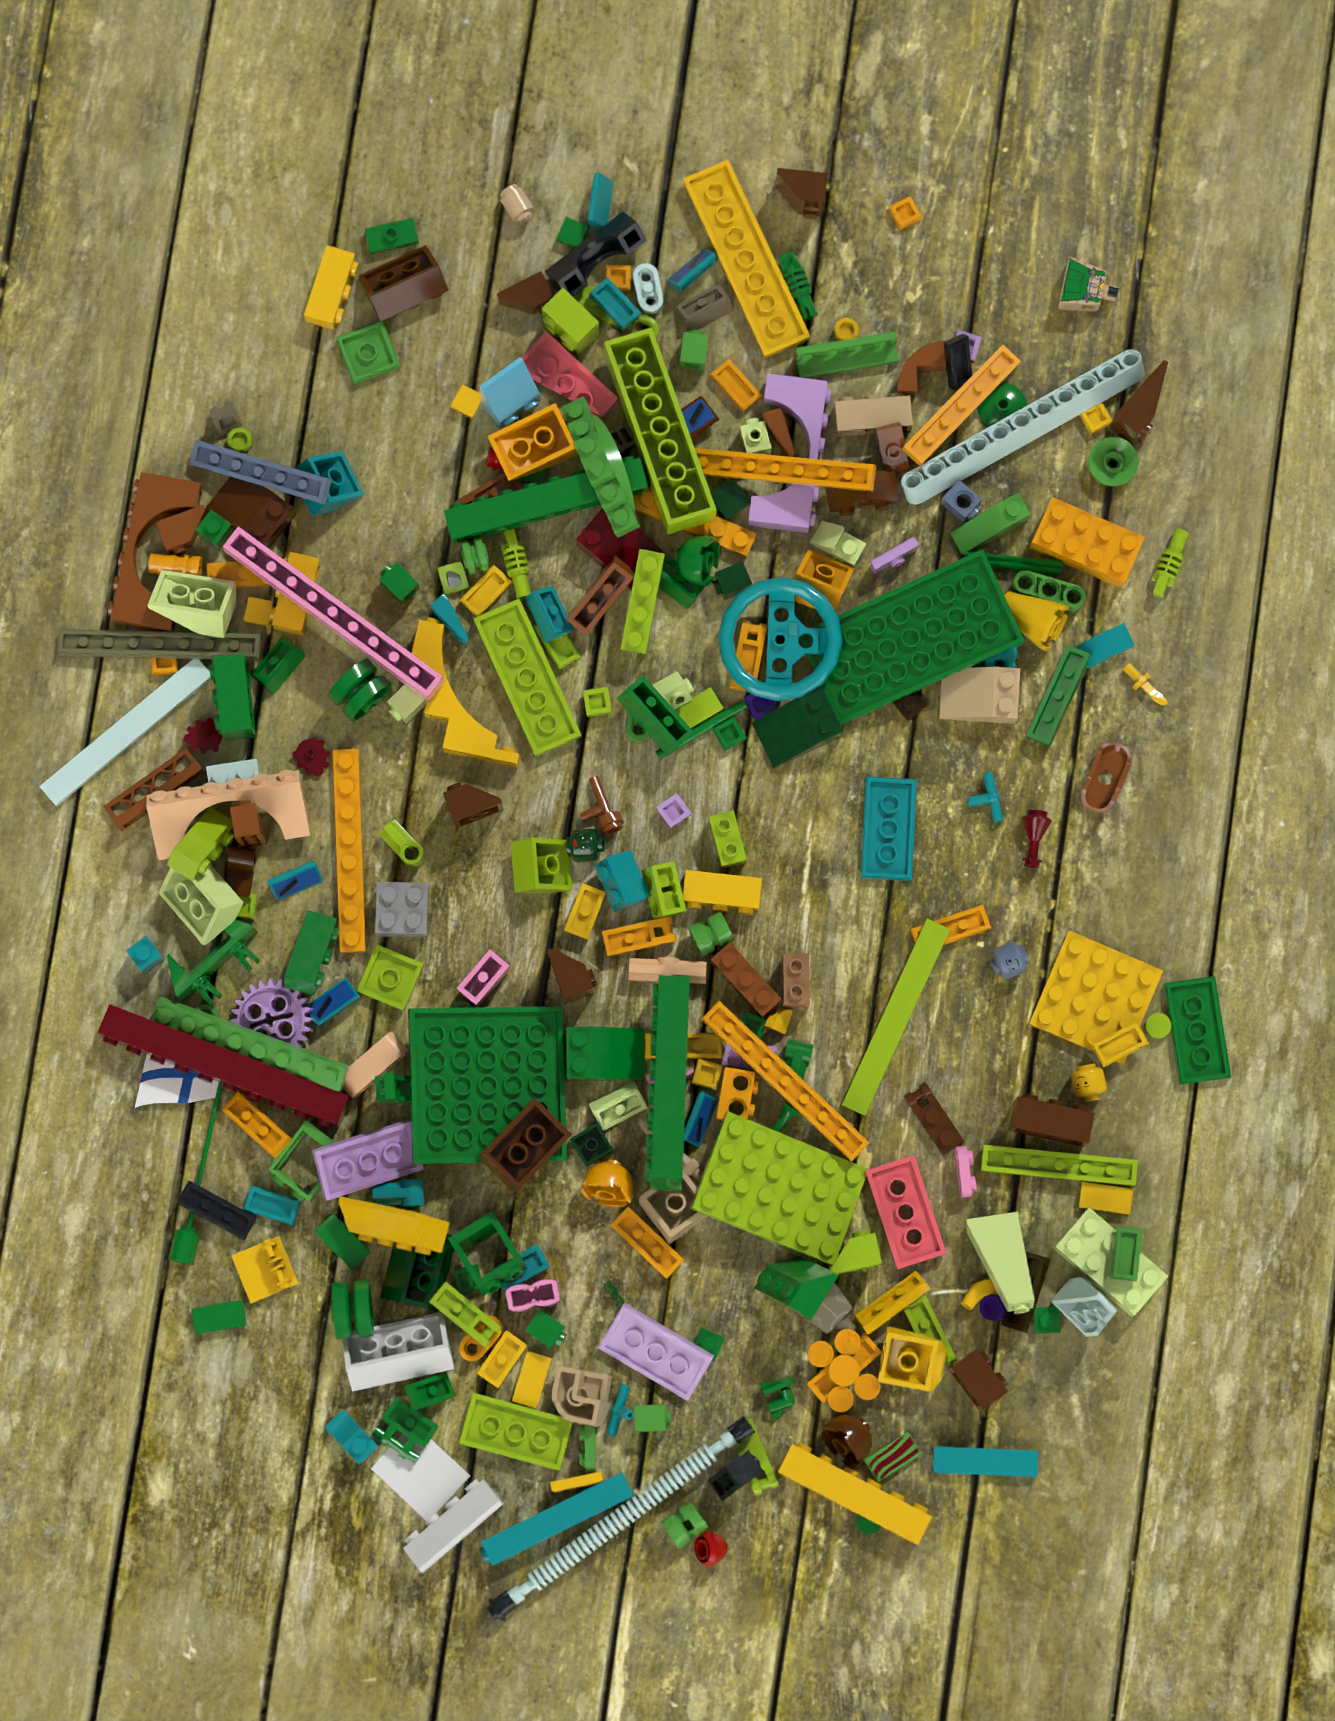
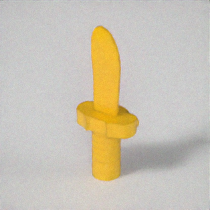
[1123,663,1168,705]

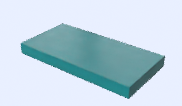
[861,776,917,881]

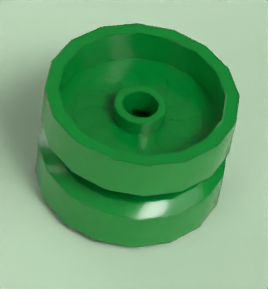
[327,658,393,722]
[331,1280,374,1339]

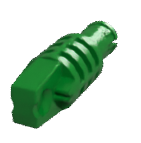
[779,251,818,321]

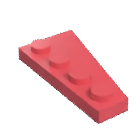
[521,331,620,418]

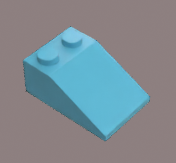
[479,357,541,429]

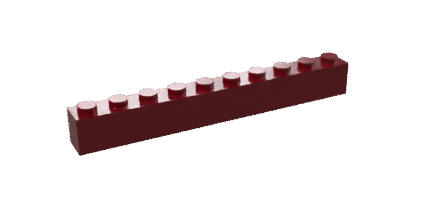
[97,1004,351,1130]

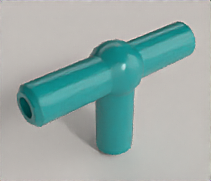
[967,771,1003,823]
[606,1384,634,1436]

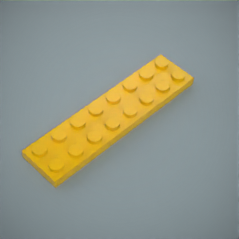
[683,159,811,359]

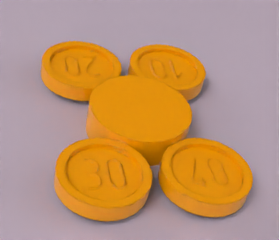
[807,1329,880,1412]

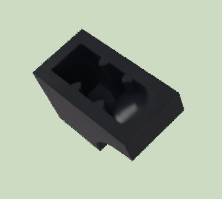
[708,1450,763,1501]

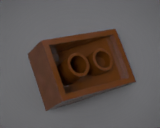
[1109,359,1168,446]
[205,476,296,549]

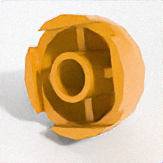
[581,1160,634,1207]

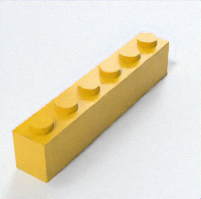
[777,1442,932,1545]

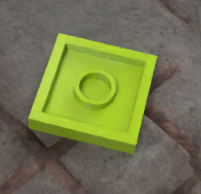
[357,944,424,1012]

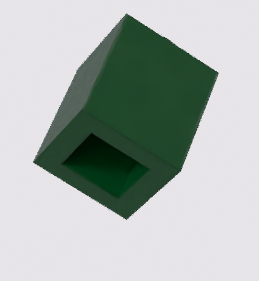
[712,561,752,600]

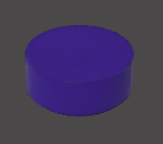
[979,1294,1007,1321]

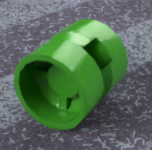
[688,912,734,957]
[660,1500,709,1549]

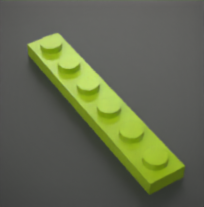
[981,1145,1138,1186]

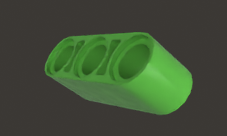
[1012,571,1086,612]

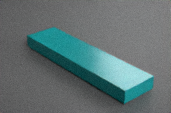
[933,1446,1038,1477]

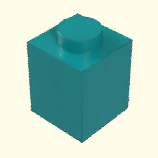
[126,935,165,974]

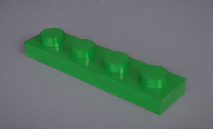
[1026,645,1092,747]

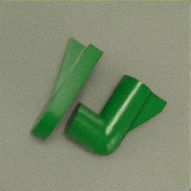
[759,1376,795,1420]

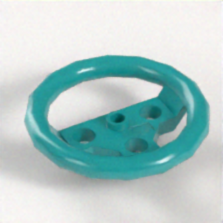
[718,577,843,701]

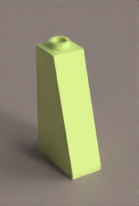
[966,1212,1034,1314]

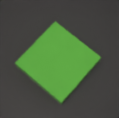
[336,321,401,385]

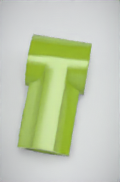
[379,819,425,868]

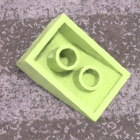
[148,570,237,638]

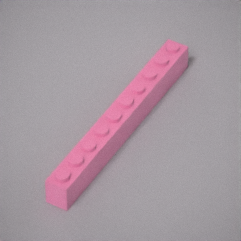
[223,526,444,702]

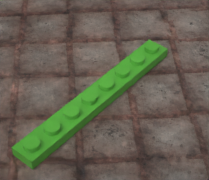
[152,997,349,1092]

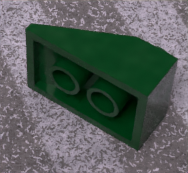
[752,686,843,769]

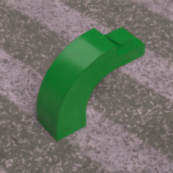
[375,1072,410,1104]

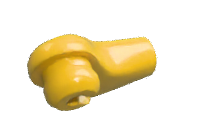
[961,1279,998,1310]

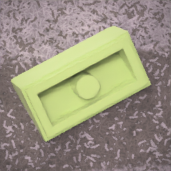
[589,1081,648,1131]

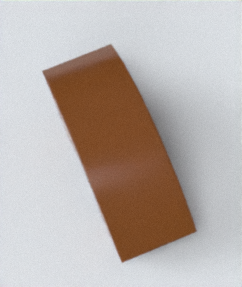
[896,341,946,397]

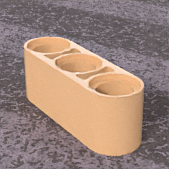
[343,1031,409,1099]

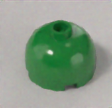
[675,535,720,587]

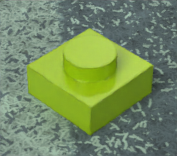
[583,687,612,717]

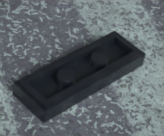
[176,1180,257,1241]

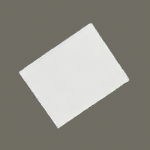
[371,1434,470,1521]

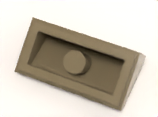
[675,284,733,331]

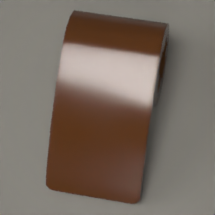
[226,846,256,897]

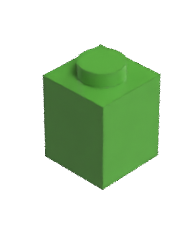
[680,330,709,371]
[634,1405,671,1432]

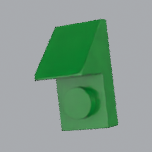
[404,1372,455,1411]

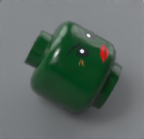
[566,828,605,863]

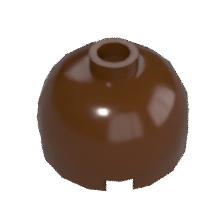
[821,1414,872,1468]

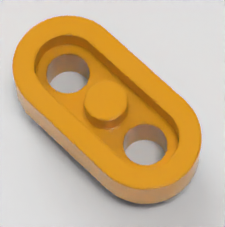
[459,1315,503,1362]

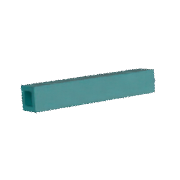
[479,1472,634,1566]

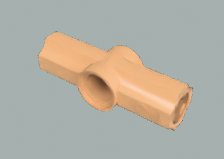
[629,957,707,984]

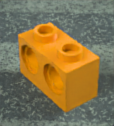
[716,1067,760,1121]

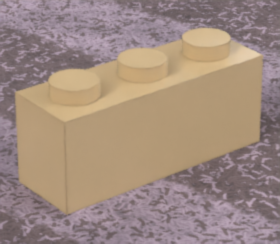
[834,393,913,437]

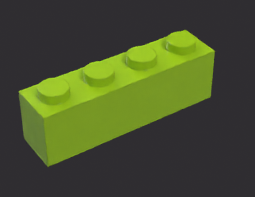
[621,549,666,654]

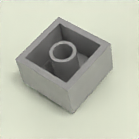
[375,882,430,938]

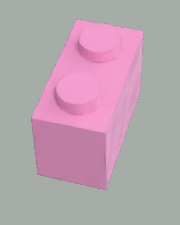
[456,949,510,1007]

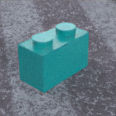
[594,850,650,912]

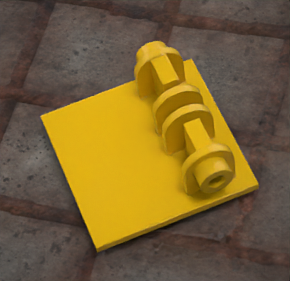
[232,1236,299,1303]

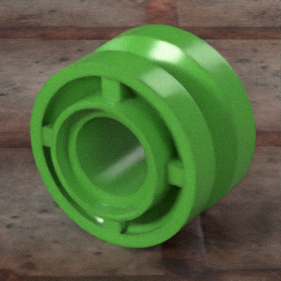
[460,536,490,575]

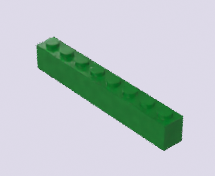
[444,456,649,544]

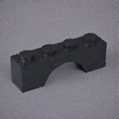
[544,211,647,297]

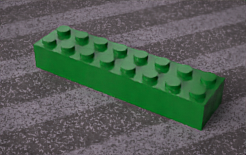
[646,975,690,1191]

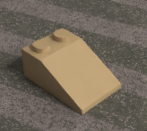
[939,667,1020,724]

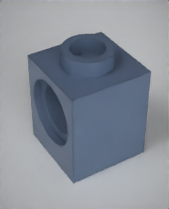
[941,480,982,523]

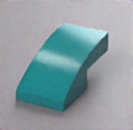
[1076,623,1135,669]

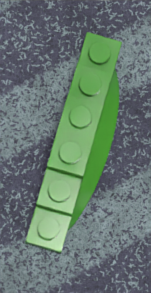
[561,396,641,537]

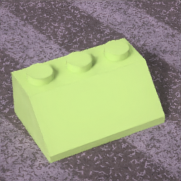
[159,864,244,945]

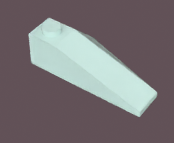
[1051,1277,1117,1337]

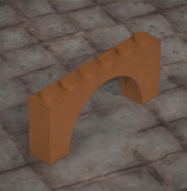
[108,472,203,632]

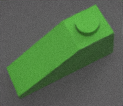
[950,493,1031,556]

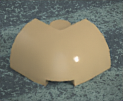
[552,1365,612,1427]

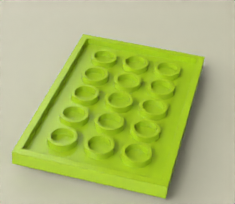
[690,1111,869,1266]

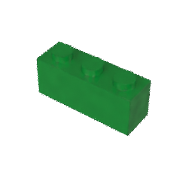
[617,675,694,755]
[284,910,340,996]

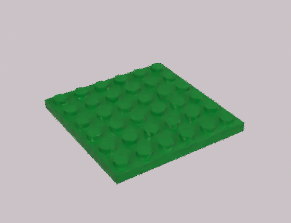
[408,1006,567,1165]

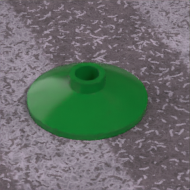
[977,382,1027,427]

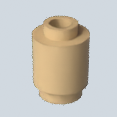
[500,184,534,223]

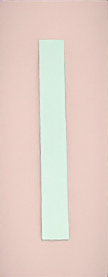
[39,659,211,807]

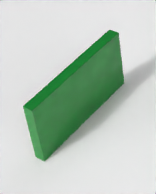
[1163,976,1231,1085]

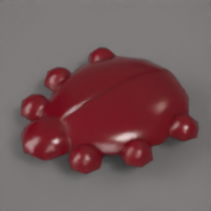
[183,717,222,754]
[292,738,330,776]

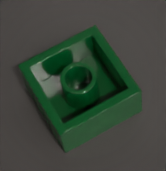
[711,478,751,522]
[570,1123,614,1168]

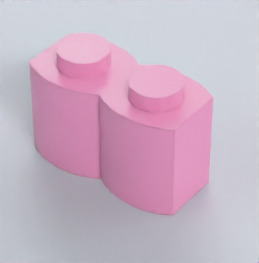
[505,1279,560,1312]

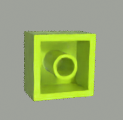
[542,288,600,356]

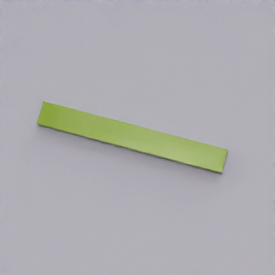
[841,918,950,1116]

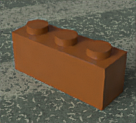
[567,556,635,636]
[230,800,267,848]
[710,942,782,1018]

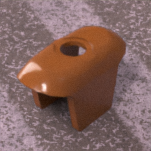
[1081,742,1132,812]

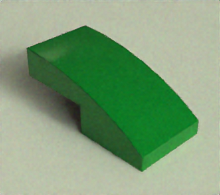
[314,1212,370,1270]

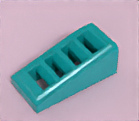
[430,593,469,647]

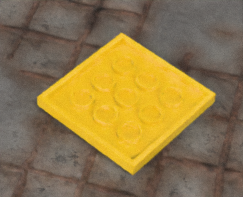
[1028,930,1163,1065]

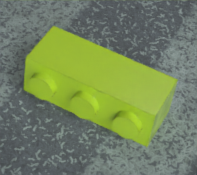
[167,807,235,881]

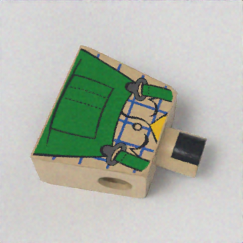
[1057,257,1119,311]

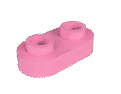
[955,1146,976,1198]

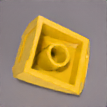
[878,1327,947,1391]

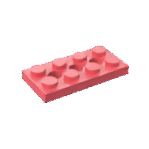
[865,1155,947,1270]

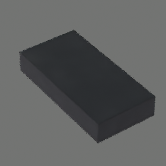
[943,333,972,390]

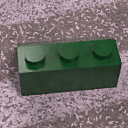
[380,1234,454,1312]

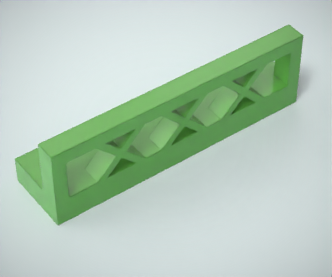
[795,331,899,379]

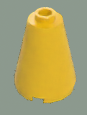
[1004,591,1069,652]

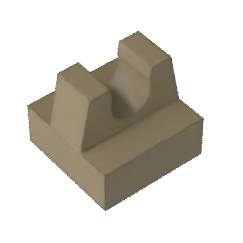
[209,401,243,436]

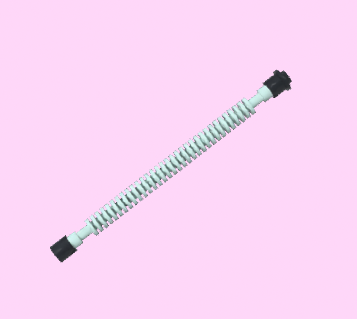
[487,1415,756,1621]

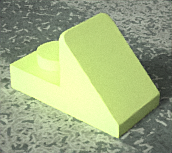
[810,521,866,567]

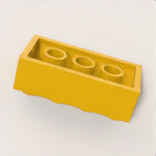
[338,1196,449,1255]

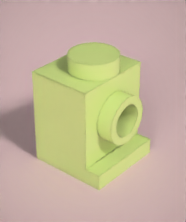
[740,418,772,455]
[653,671,694,710]

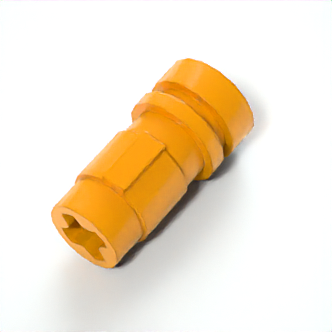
[148,553,203,576]

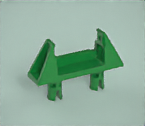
[166,920,260,1006]

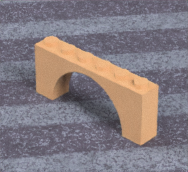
[147,770,310,861]

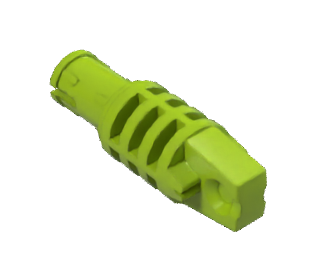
[1152,528,1189,598]
[501,529,531,600]

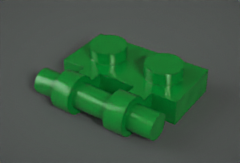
[372,1397,439,1463]

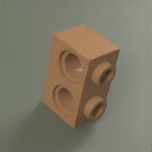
[782,953,810,1008]

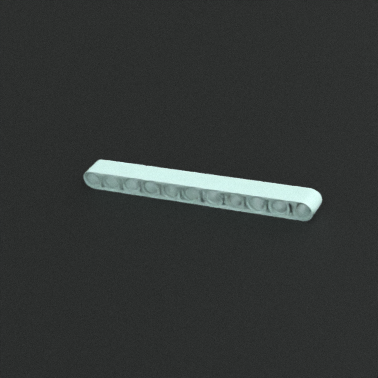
[901,350,1145,504]

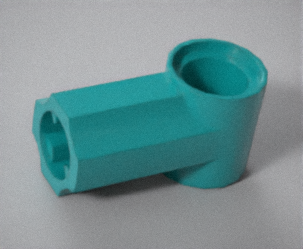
[373,1180,424,1207]

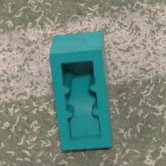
[324,1409,380,1465]

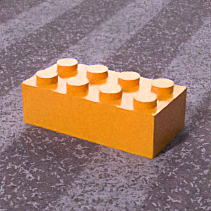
[1029,497,1145,589]

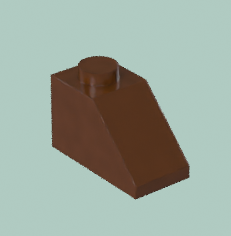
[497,271,555,315]

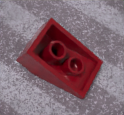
[576,508,667,591]

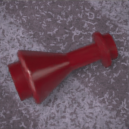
[1021,810,1052,868]

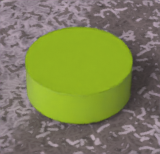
[227,427,253,453]
[1145,1013,1171,1039]

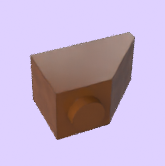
[156,504,208,556]

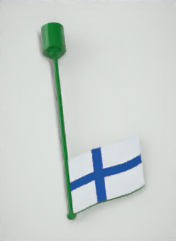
[135,1055,222,1265]

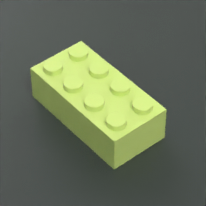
[1053,1208,1168,1317]

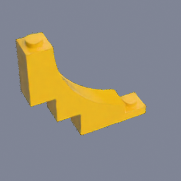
[412,618,520,768]

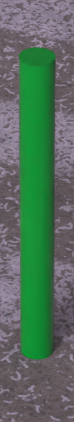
[655,700,747,760]

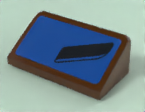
[681,396,719,439]

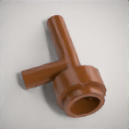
[580,776,624,835]

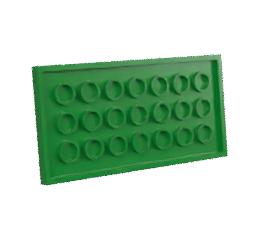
[800,549,1025,726]

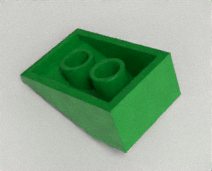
[566,1027,644,1081]

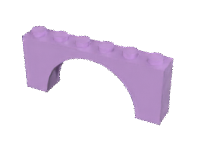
[748,374,831,533]

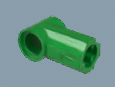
[783,1039,814,1080]

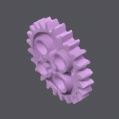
[230,979,314,1048]

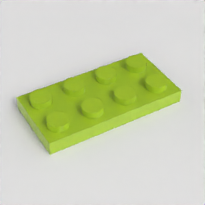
[459,1393,573,1471]

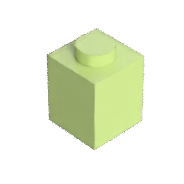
[387,684,427,724]

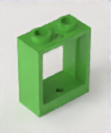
[268,1120,335,1203]

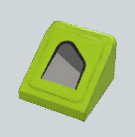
[437,561,469,595]

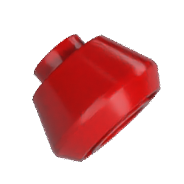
[694,1531,728,1567]

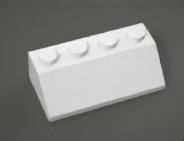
[342,1312,454,1391]
[403,1479,504,1573]

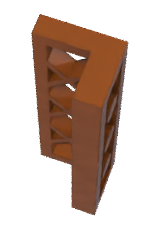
[103,747,205,832]

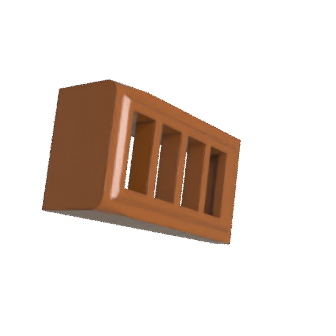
[761,408,795,457]

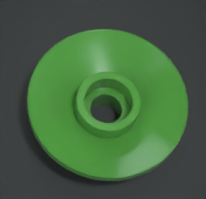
[1088,437,1139,487]

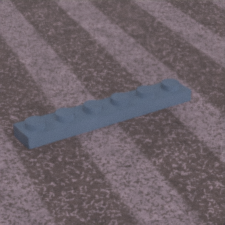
[189,440,332,504]

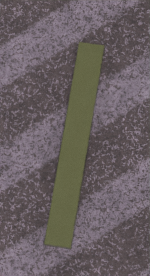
[57,629,262,661]

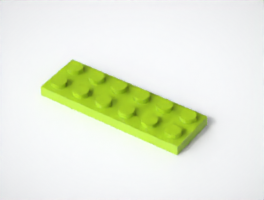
[473,599,582,757]

